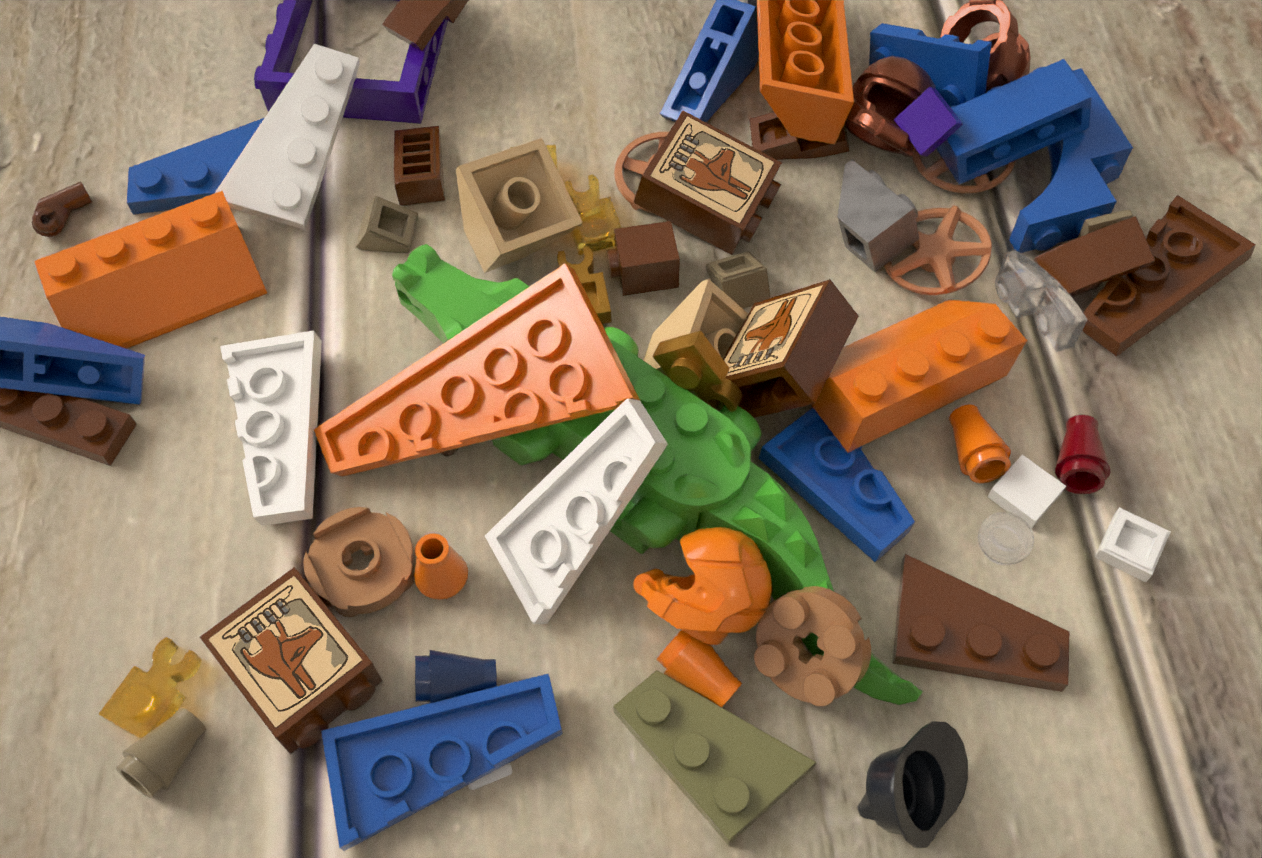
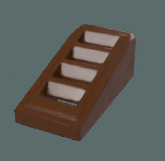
[394,126,445,206]

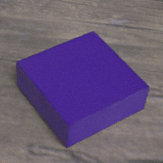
[894,87,963,157]

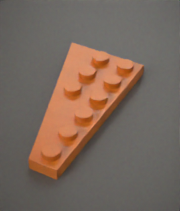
[314,263,640,477]

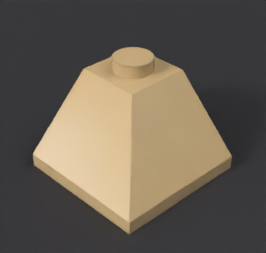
[456,138,583,273]
[643,279,748,411]

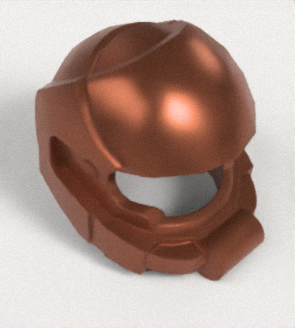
[940,0,1031,93]
[844,56,935,157]

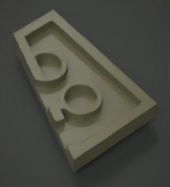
[613,670,816,845]

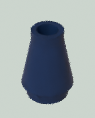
[415,650,497,703]

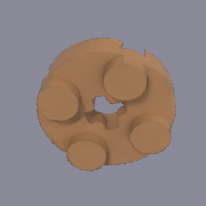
[303,507,416,617]
[754,586,871,706]

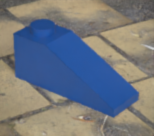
[660,0,759,122]
[0,317,145,405]

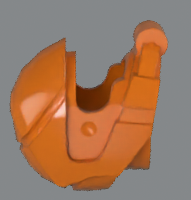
[633,527,772,645]

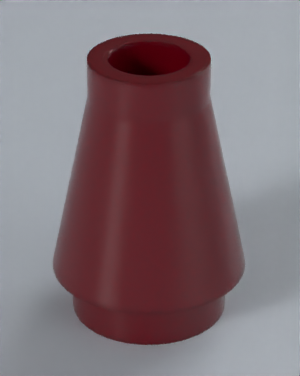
[1055,415,1111,494]

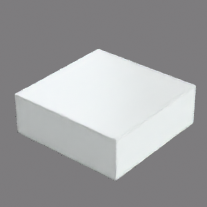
[988,455,1066,529]
[1095,507,1171,582]

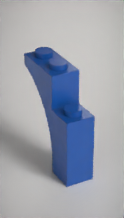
[1009,68,1133,254]

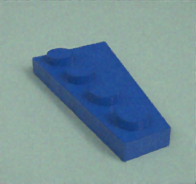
[321,673,563,851]

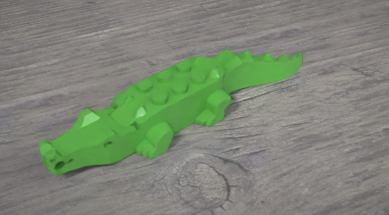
[392,244,923,705]

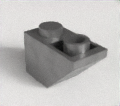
[838,160,919,272]

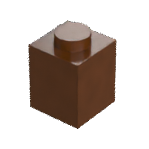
[607,221,680,296]

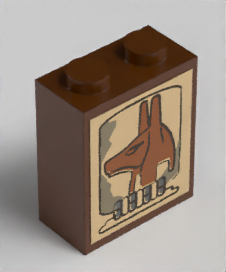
[633,110,782,255]
[721,279,859,418]
[200,567,383,754]

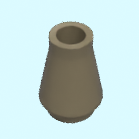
[116,707,206,798]

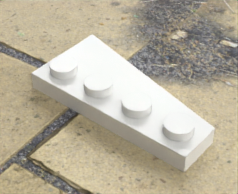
[215,44,360,230]
[220,331,322,526]
[485,398,668,625]

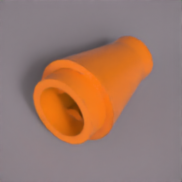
[949,404,1011,483]
[414,533,468,599]
[657,630,742,707]

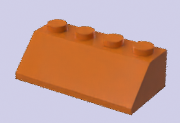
[757,0,854,145]
[34,191,267,349]
[812,299,1027,453]

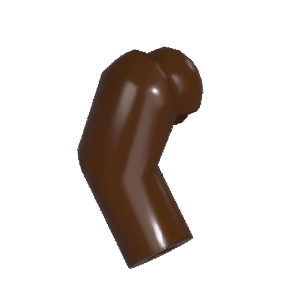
[31,181,92,237]

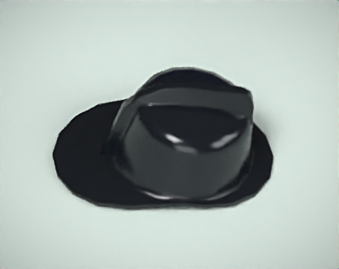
[857,721,968,848]

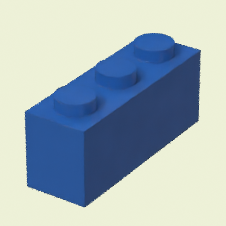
[936,59,1092,185]

